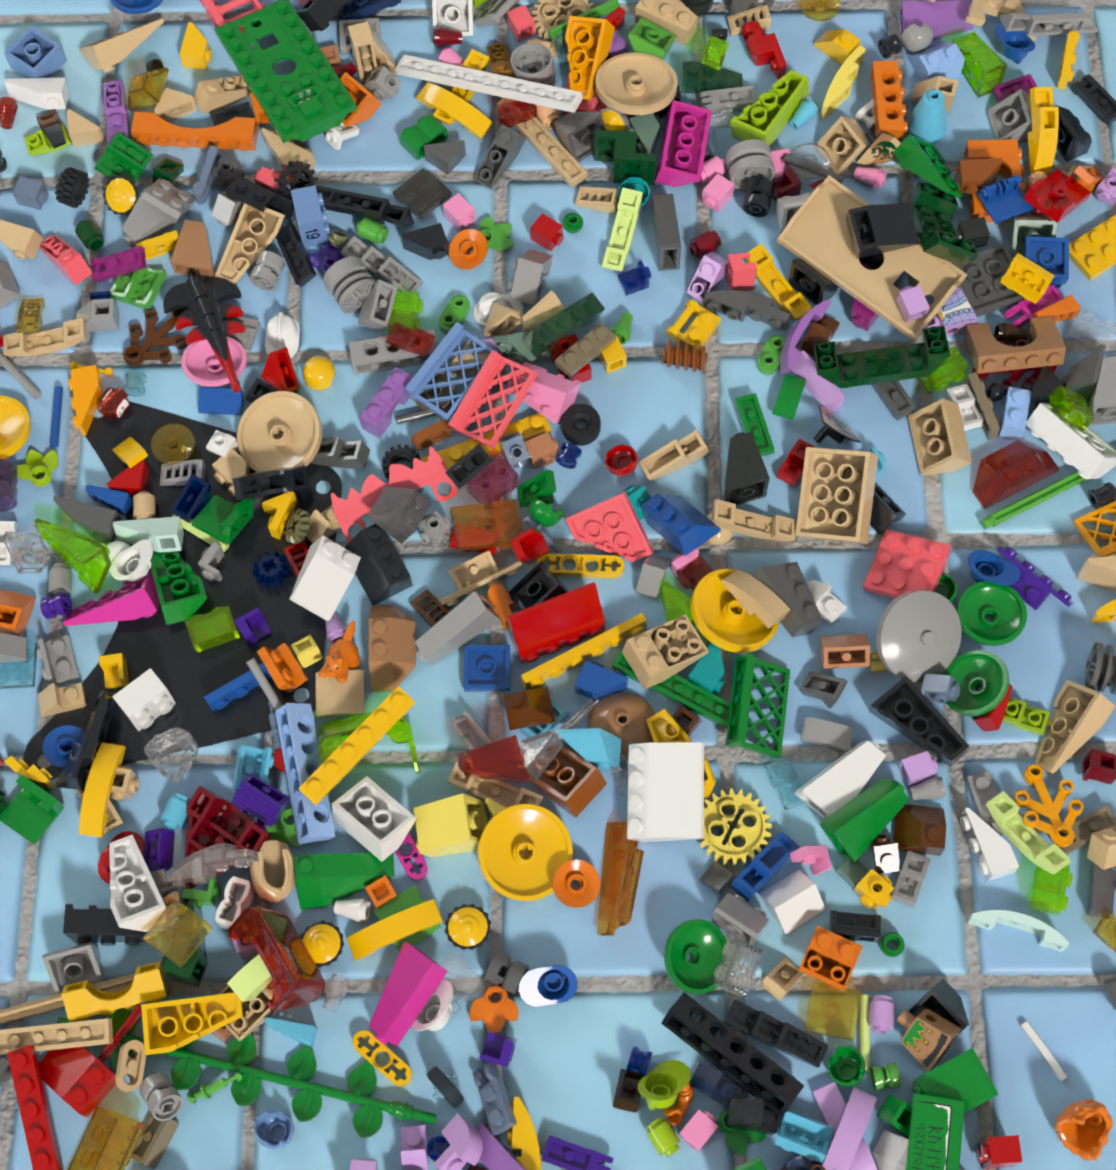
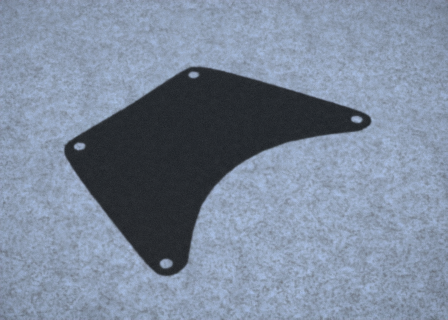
[23,396,342,779]

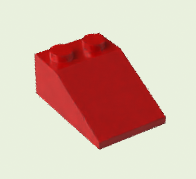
[38,1047,116,1118]

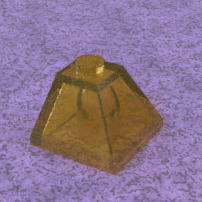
[128,67,169,111]
[142,899,212,968]

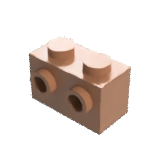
[820,634,870,669]

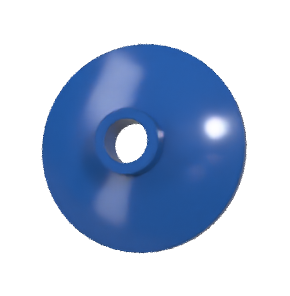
[42,725,82,768]

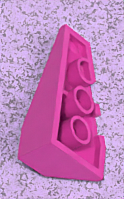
[63,570,160,626]

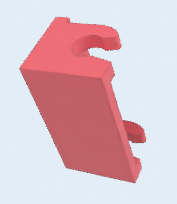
[726,253,757,291]

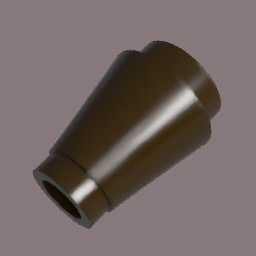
[994,322,1028,343]

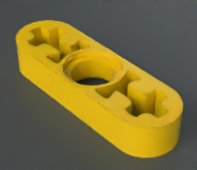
[353,1030,413,1087]

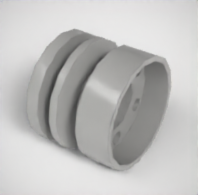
[510,42,555,86]
[323,256,376,314]

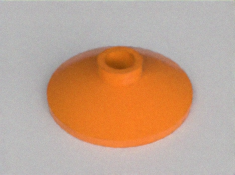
[449,229,488,270]
[552,859,600,908]

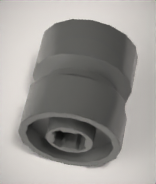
[484,951,529,995]

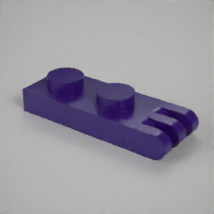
[541,1135,614,1170]

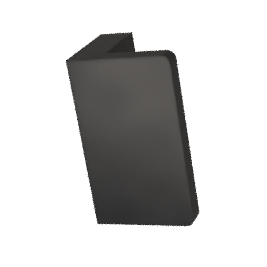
[870,483,906,534]

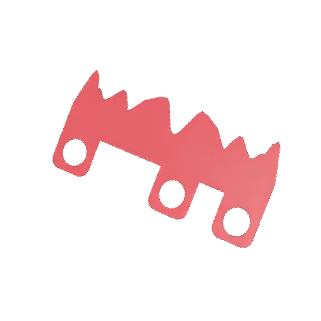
[331,446,457,543]

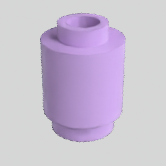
[869,995,895,1034]

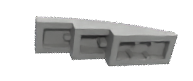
[340,236,423,299]

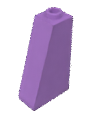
[899,0,974,47]

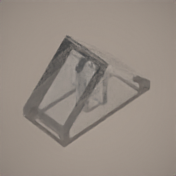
[521,730,564,781]

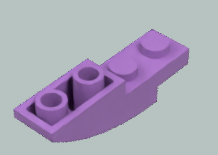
[103,80,131,145]

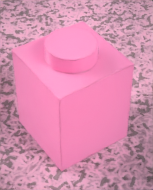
[702,174,734,212]
[443,193,476,232]
[679,1110,718,1152]

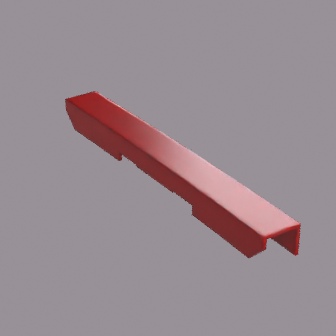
[98,1005,142,1063]

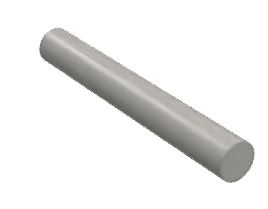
[0,352,41,399]
[246,658,283,711]

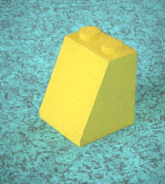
[413,793,488,857]

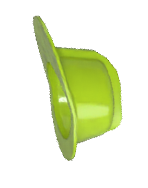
[638,1060,691,1111]

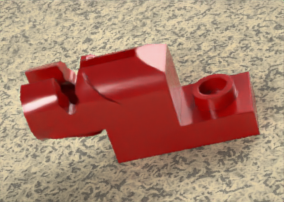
[741,21,787,79]

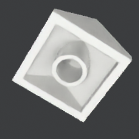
[432,0,474,36]
[759,869,826,936]

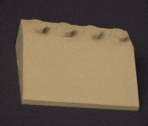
[795,447,878,544]

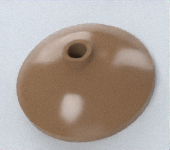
[588,692,655,759]

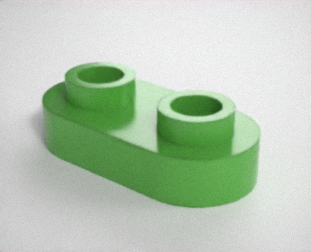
[439,295,470,334]
[757,335,785,375]

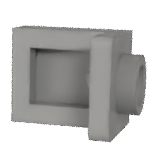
[198,542,224,582]

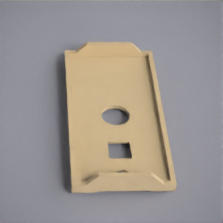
[777,175,967,342]

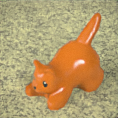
[318,621,361,683]

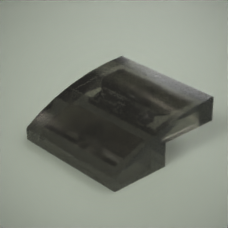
[392,168,452,220]

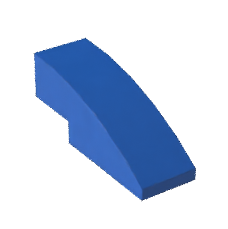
[730,831,800,902]

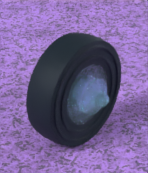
[426,1066,464,1108]

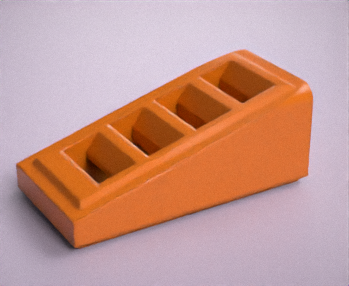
[1034,295,1081,322]

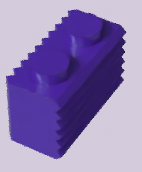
[232,773,290,827]

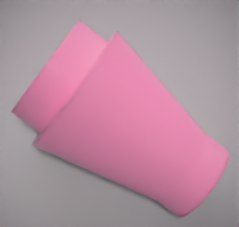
[854,166,887,189]

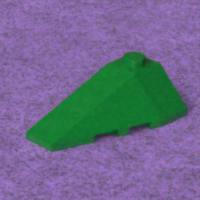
[151,551,207,625]

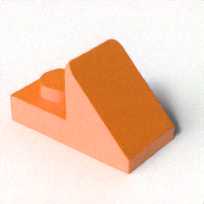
[1074,165,1105,193]

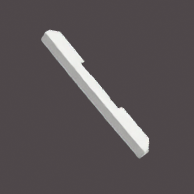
[554,699,598,740]
[1021,1021,1067,1081]

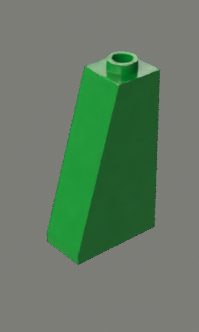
[819,777,909,862]

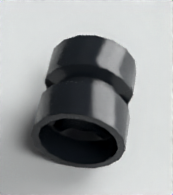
[742,177,775,217]

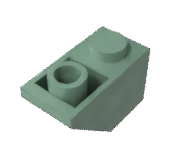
[629,113,660,154]
[492,331,543,365]

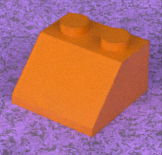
[340,72,382,127]

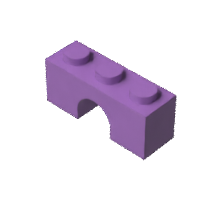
[359,367,413,438]

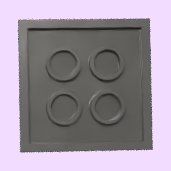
[952,244,1025,317]

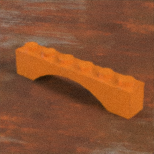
[131,112,259,151]

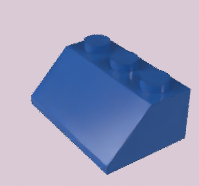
[641,493,721,556]

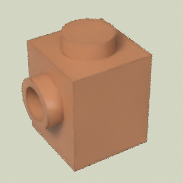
[524,432,559,469]

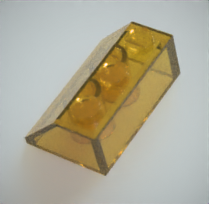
[68,1106,145,1170]

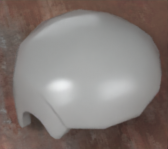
[900,22,934,52]

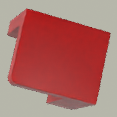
[510,528,550,564]

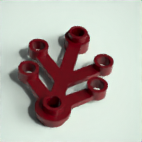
[971,339,1057,394]

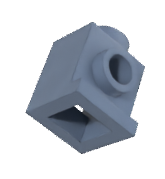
[498,431,530,468]
[921,674,960,704]

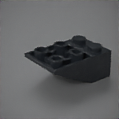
[846,203,920,259]

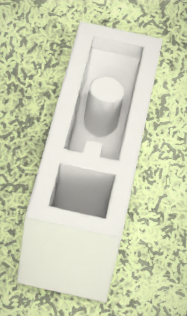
[4,77,70,110]

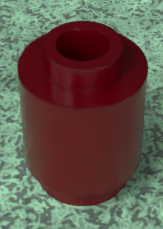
[689,230,722,258]

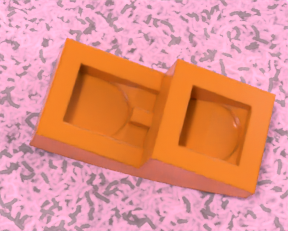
[365,875,397,908]

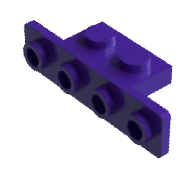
[997,546,1074,610]

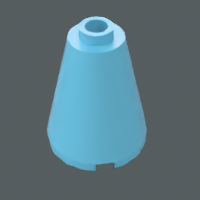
[907,89,947,144]

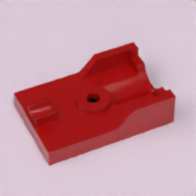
[1023,169,1091,223]

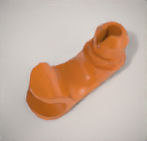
[663,1082,694,1125]

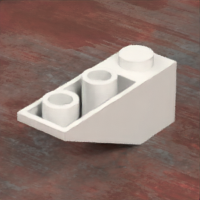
[960,807,1019,881]

